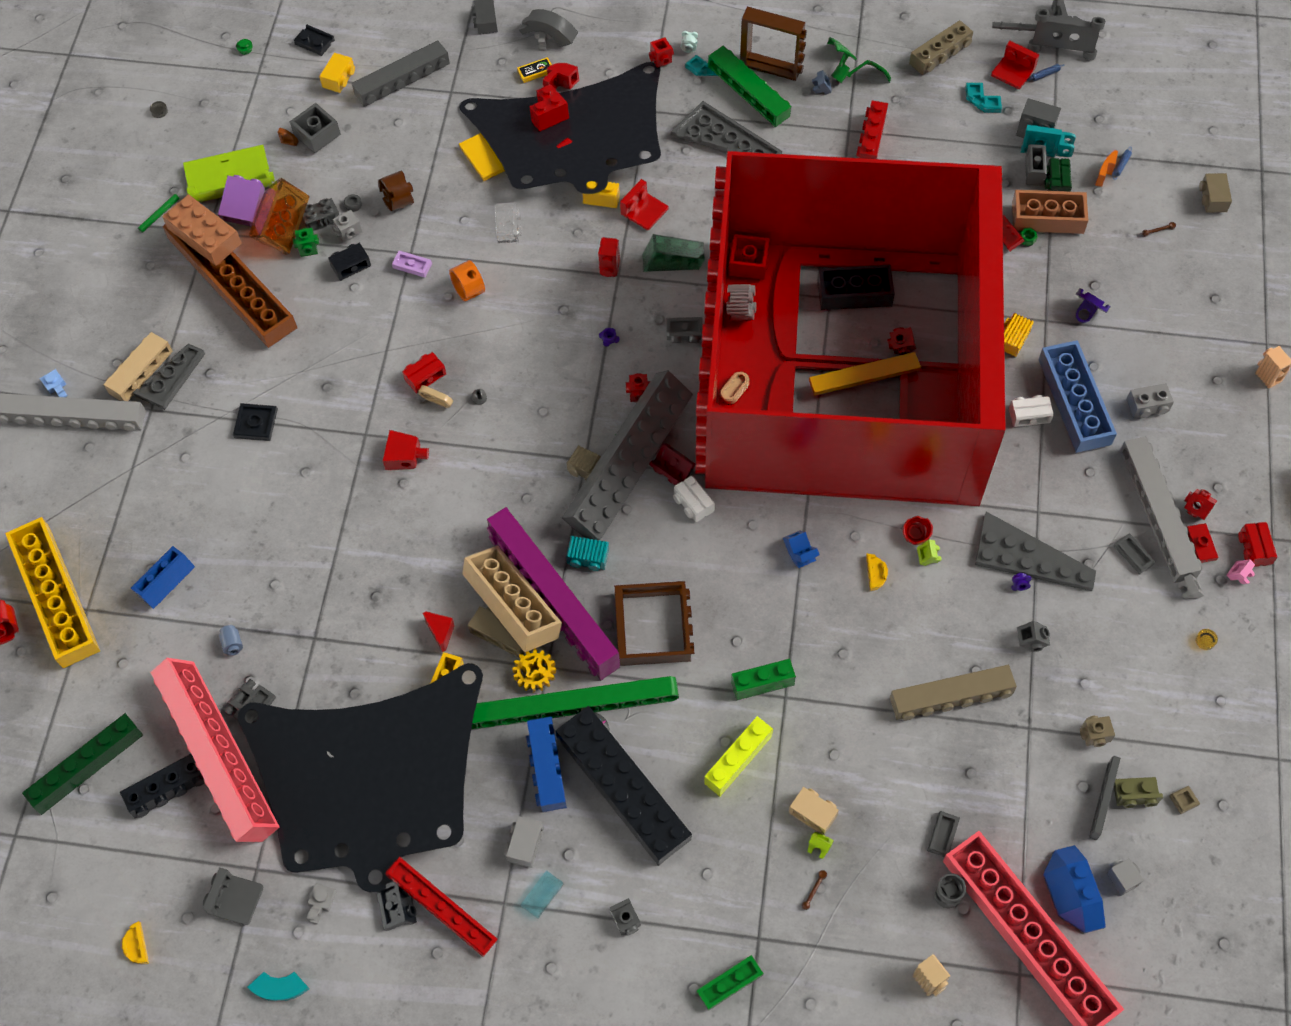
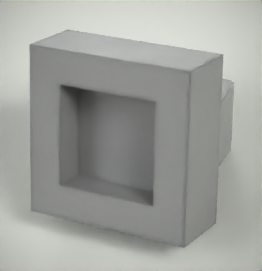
[1178,574,1204,599]

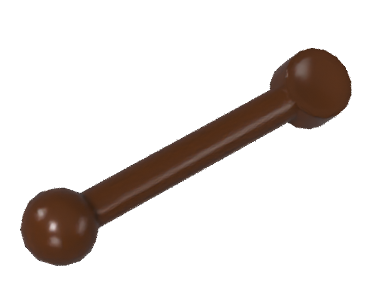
[1142,222,1176,236]
[802,870,827,910]

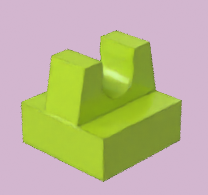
[917,539,942,566]
[807,831,834,859]

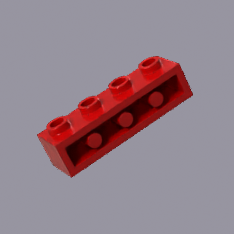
[856,100,888,159]

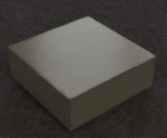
[1169,786,1200,814]

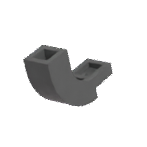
[519,9,578,47]

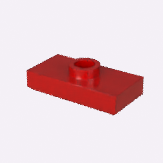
[1003,215,1024,252]
[1187,523,1219,563]

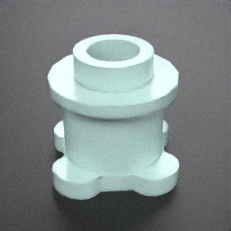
[680,31,698,53]

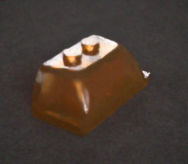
[249,178,310,255]

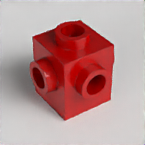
[649,37,674,68]
[887,327,916,355]
[625,373,650,402]
[1184,489,1217,520]

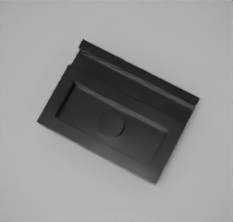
[294,24,335,56]

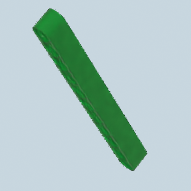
[471,676,679,730]

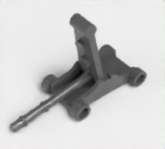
[992,0,1106,60]

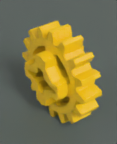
[512,648,556,693]

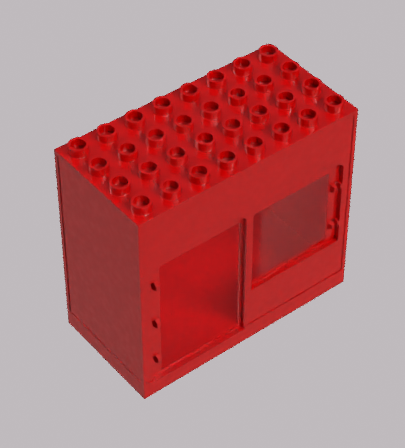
[695,151,1006,506]

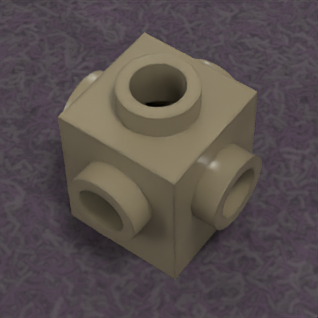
[1080,716,1115,747]

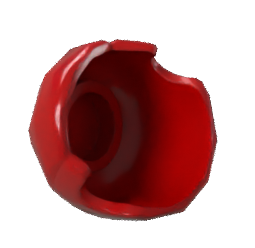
[903,516,933,545]

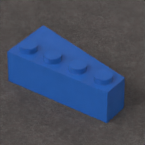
[526,716,567,812]

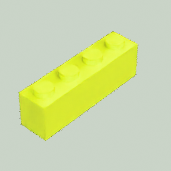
[704,716,773,797]

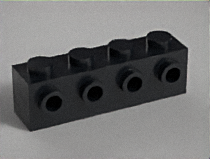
[120,754,204,819]

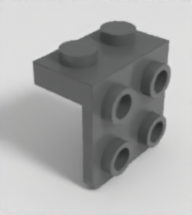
[666,317,703,343]
[203,867,264,925]

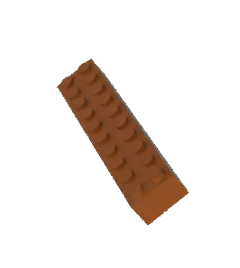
[162,224,297,348]

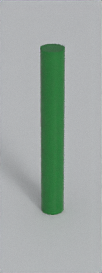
[138,194,180,233]

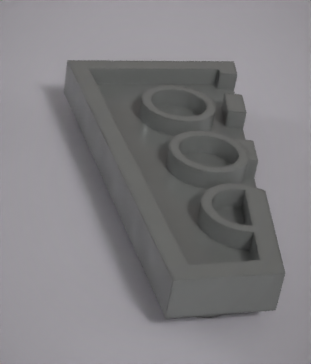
[132,343,205,410]

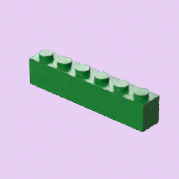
[708,45,792,127]

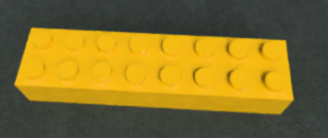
[5,517,100,668]

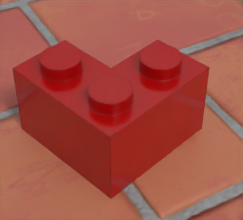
[530,84,569,131]

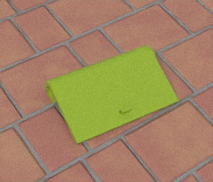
[183,145,275,203]

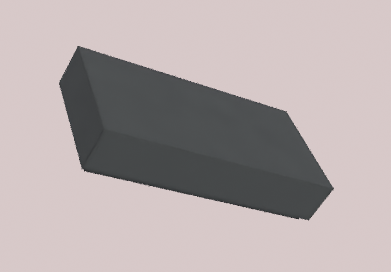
[1114,533,1156,575]
[927,811,960,857]

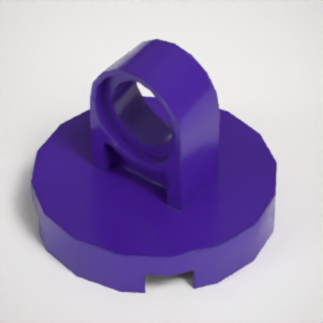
[1075,288,1111,323]

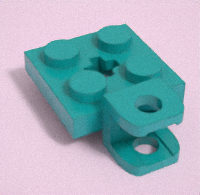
[1021,125,1076,157]

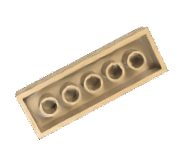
[462,546,562,652]

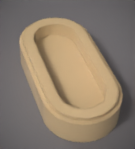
[720,372,750,404]
[418,385,453,408]

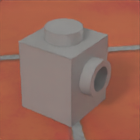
[1107,858,1144,896]

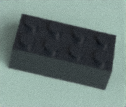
[817,264,895,310]

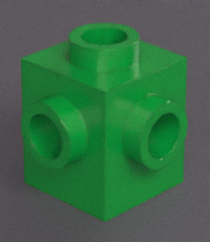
[293,228,320,257]

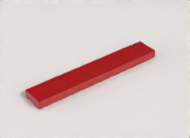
[385,857,498,957]

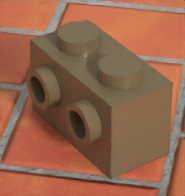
[1199,173,1232,213]

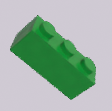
[731,658,796,700]

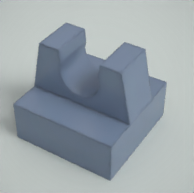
[812,70,832,94]

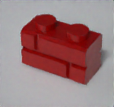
[598,237,620,277]
[402,352,446,394]
[1238,522,1278,567]

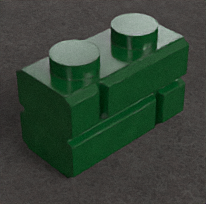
[1045,158,1072,192]

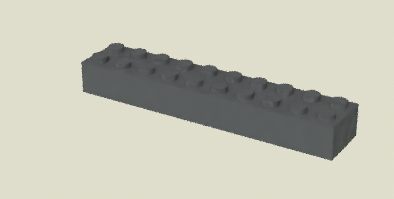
[562,370,693,540]

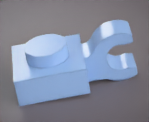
[39,369,68,397]

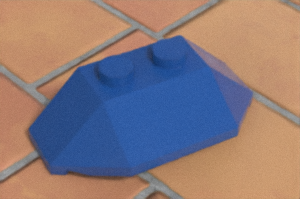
[1043,845,1106,934]

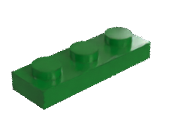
[696,955,764,1011]

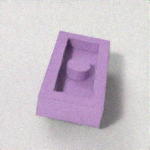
[392,251,432,278]

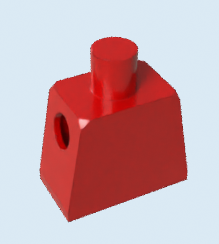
[383,430,429,470]

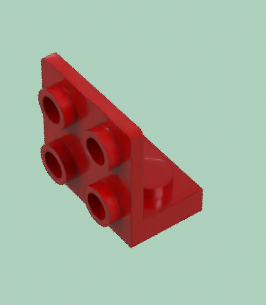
[991,41,1040,89]
[620,179,669,230]

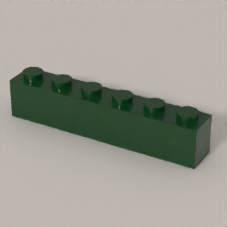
[22,713,143,815]

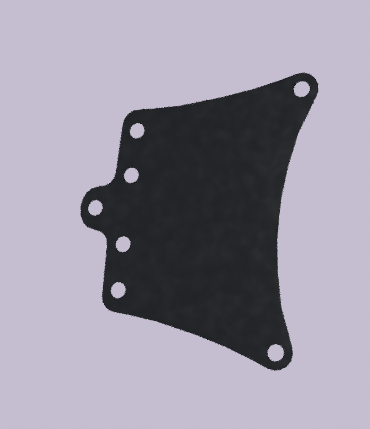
[459,62,661,194]
[238,663,483,892]

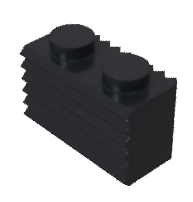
[328,242,371,281]

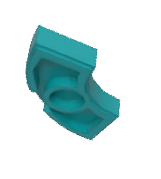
[247,972,310,1001]

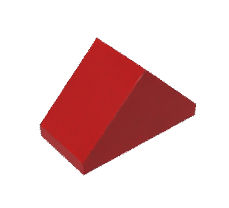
[423,611,455,652]

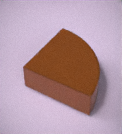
[278,128,299,146]

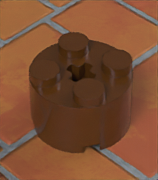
[378,170,414,211]

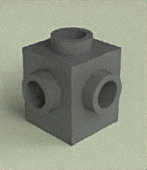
[1017,621,1050,652]

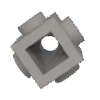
[332,210,362,241]

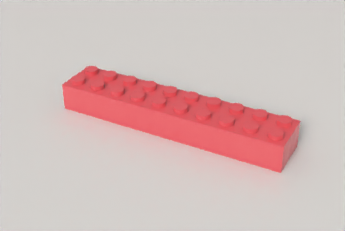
[150,658,280,842]
[942,831,1124,1026]

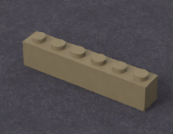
[890,664,1017,721]

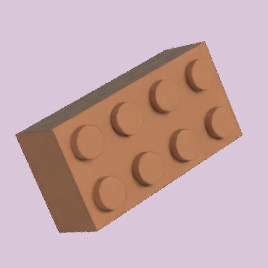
[1012,190,1088,234]
[162,194,242,266]

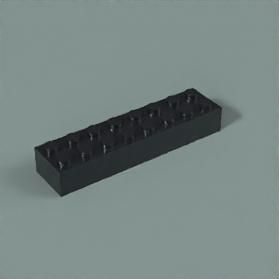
[556,706,692,866]

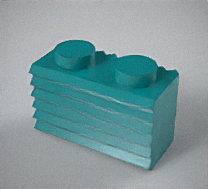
[566,536,609,571]

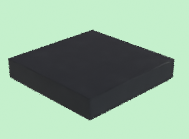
[233,403,278,441]

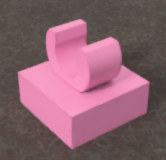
[1227,560,1255,584]

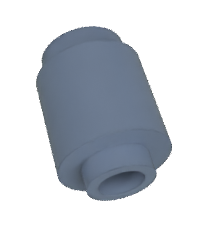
[219,625,243,656]

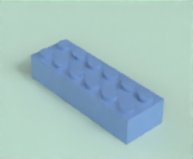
[1038,340,1117,453]

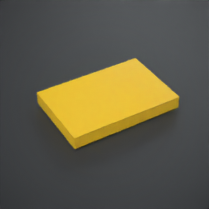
[459,133,505,181]

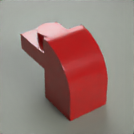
[543,63,579,90]

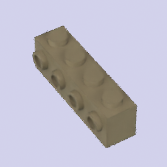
[909,20,973,75]

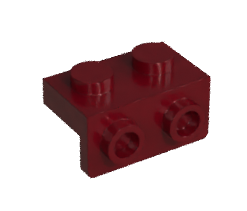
[649,443,696,485]

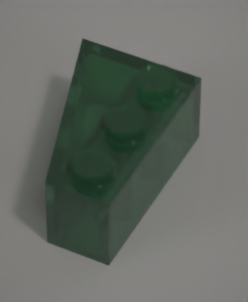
[642,234,705,272]

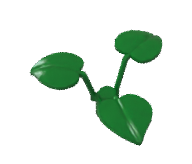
[827,37,891,83]

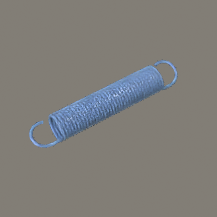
[1027,64,1065,81]
[1112,146,1132,180]

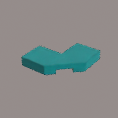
[685,55,718,76]
[965,83,1002,113]

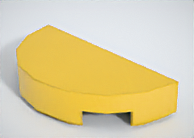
[866,553,888,591]
[122,921,149,964]

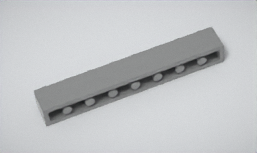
[0,393,146,431]
[1120,436,1202,583]

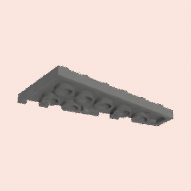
[671,101,782,154]
[975,511,1096,591]

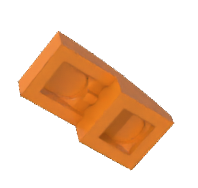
[1095,150,1118,187]

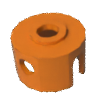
[449,260,485,301]

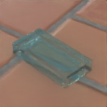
[521,870,564,919]

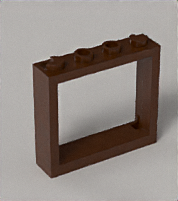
[740,6,807,81]
[614,581,695,666]

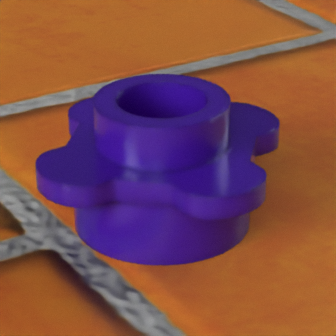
[599,328,620,347]
[1011,573,1032,591]

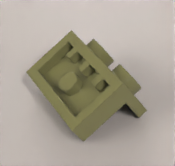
[1114,777,1163,808]

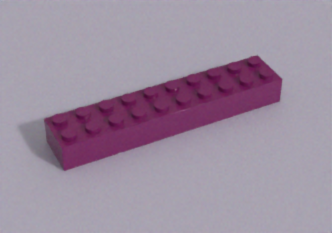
[487,507,620,681]

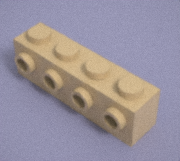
[103,332,173,401]

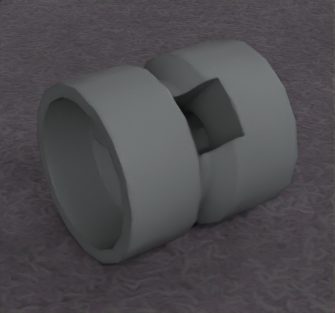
[934,873,966,909]

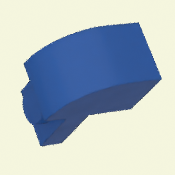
[783,530,820,568]

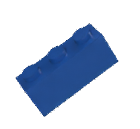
[131,546,195,609]

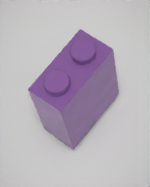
[218,175,265,227]

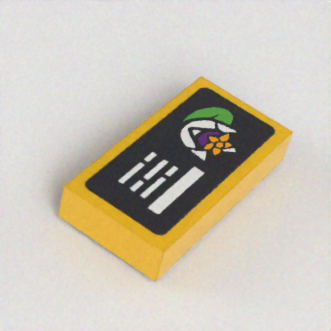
[517,57,552,83]

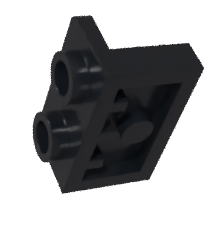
[377,882,417,931]

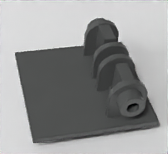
[299,198,339,230]

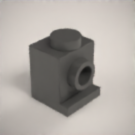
[610,898,641,936]

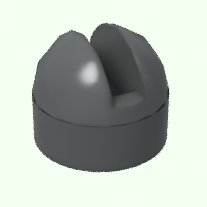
[472,389,487,405]

